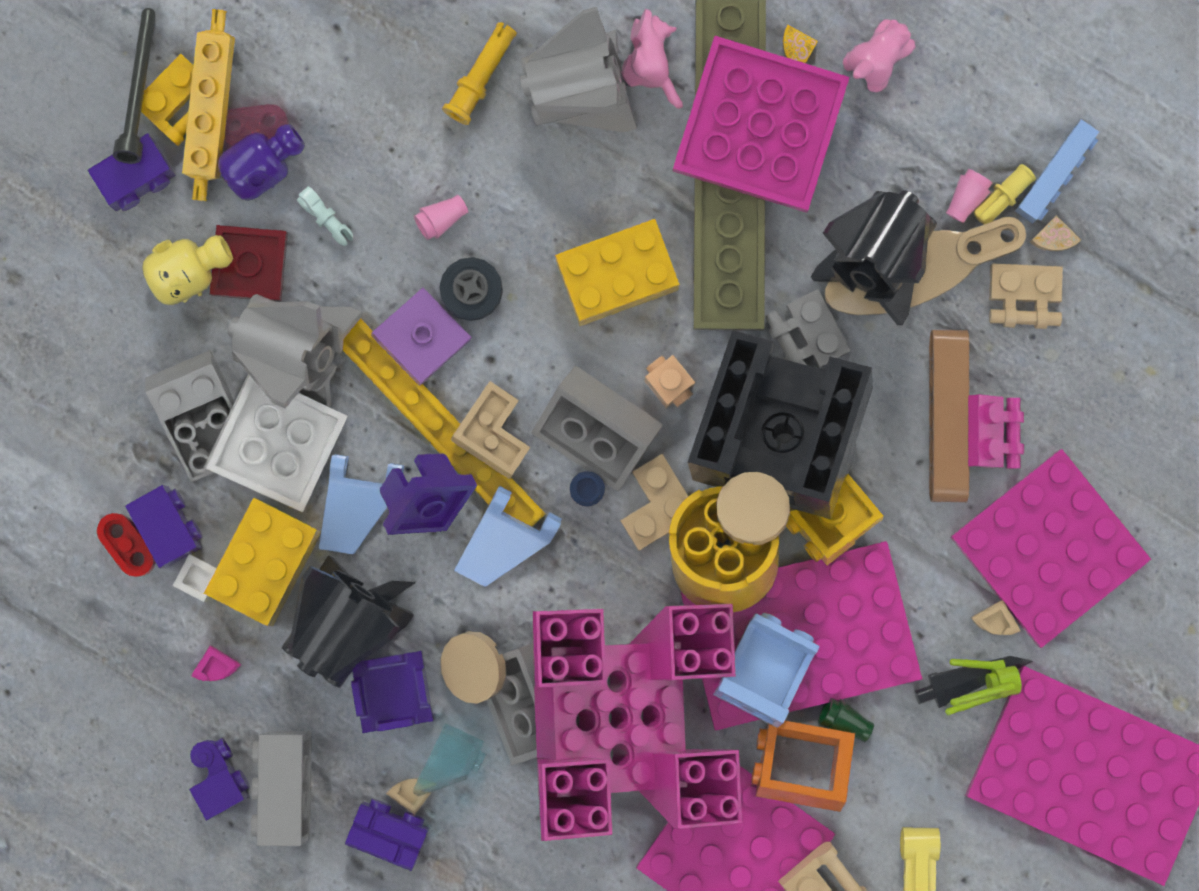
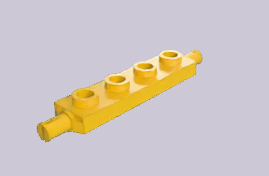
[182,9,235,201]

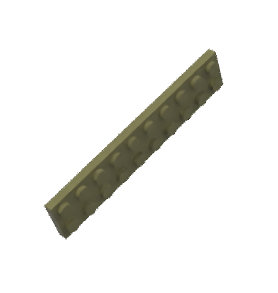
[693,0,766,331]

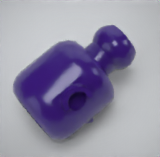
[218,124,305,201]

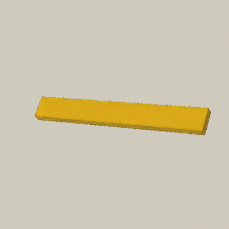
[342,318,546,527]

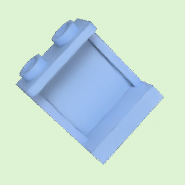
[713,613,820,728]

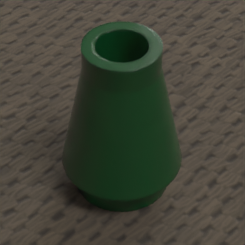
[818,698,874,742]

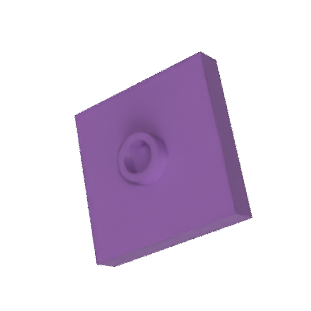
[371,288,472,386]

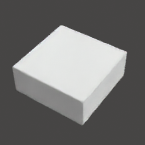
[173,554,217,602]

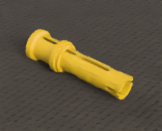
[442,22,517,125]

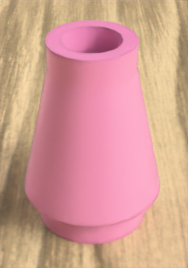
[946,169,992,224]
[414,195,468,240]

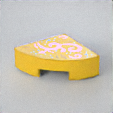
[782,25,818,63]

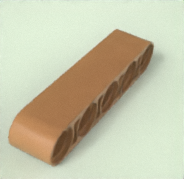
[929,330,969,503]

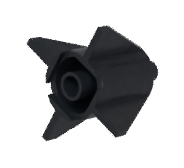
[810,190,937,325]
[282,555,414,688]

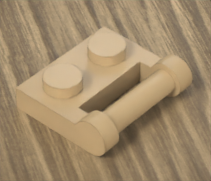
[778,842,868,891]

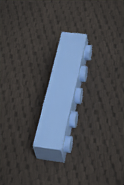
[1015,119,1099,224]

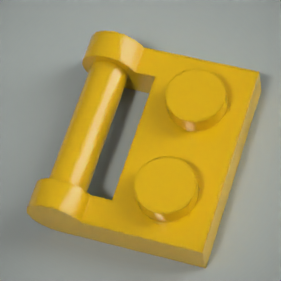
[141,53,193,147]

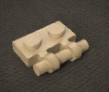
[989,263,1063,329]

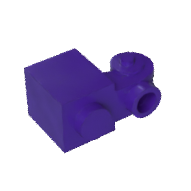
[189,738,250,821]

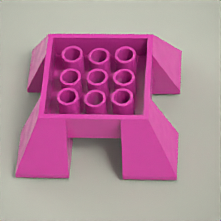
[533,604,742,841]

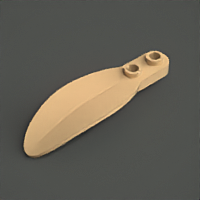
[825,217,1026,315]

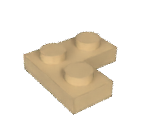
[450,381,531,479]
[620,454,688,551]

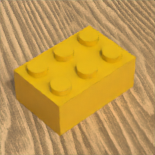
[555,219,680,326]
[203,498,321,626]

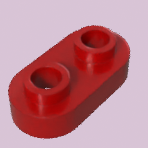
[97,513,156,577]

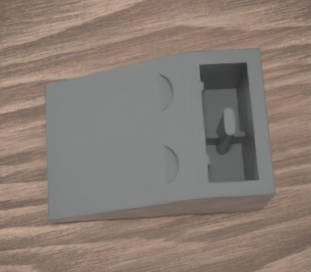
[145,350,235,482]

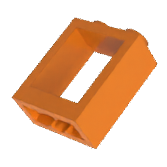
[751,721,855,812]

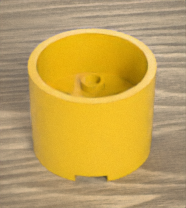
[669,486,779,612]

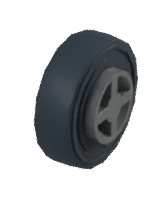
[439,257,503,321]

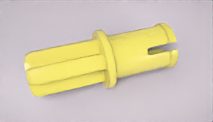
[973,164,1036,225]

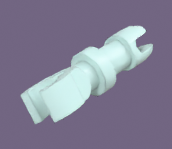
[297,186,353,246]

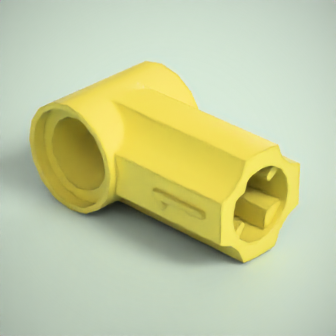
[900,827,941,891]

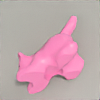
[621,9,683,109]
[843,19,916,92]

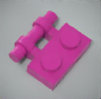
[968,394,1024,469]

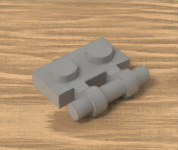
[765,289,851,368]

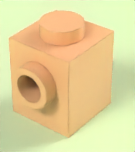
[644,355,695,408]

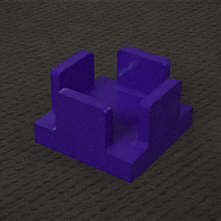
[379,453,477,535]
[351,651,434,733]

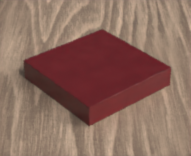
[209,225,288,302]

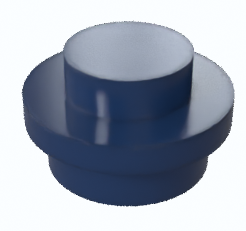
[570,471,605,507]

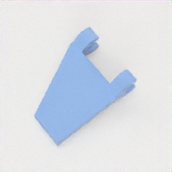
[319,454,404,554]
[454,486,562,587]

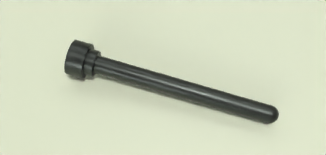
[113,8,156,164]

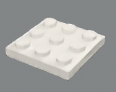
[204,374,348,512]

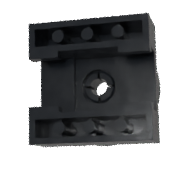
[687,330,873,519]

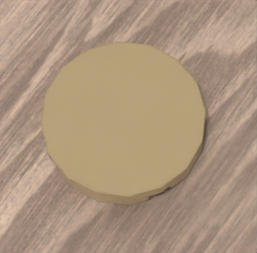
[717,472,790,545]
[440,631,506,704]

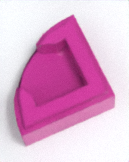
[191,646,242,681]

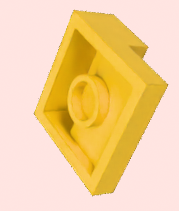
[786,474,884,565]

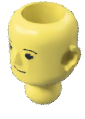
[142,235,233,305]

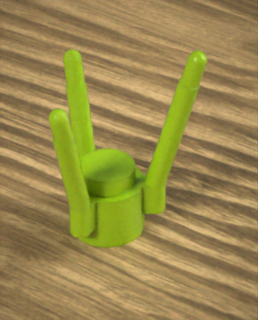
[945,659,1022,715]

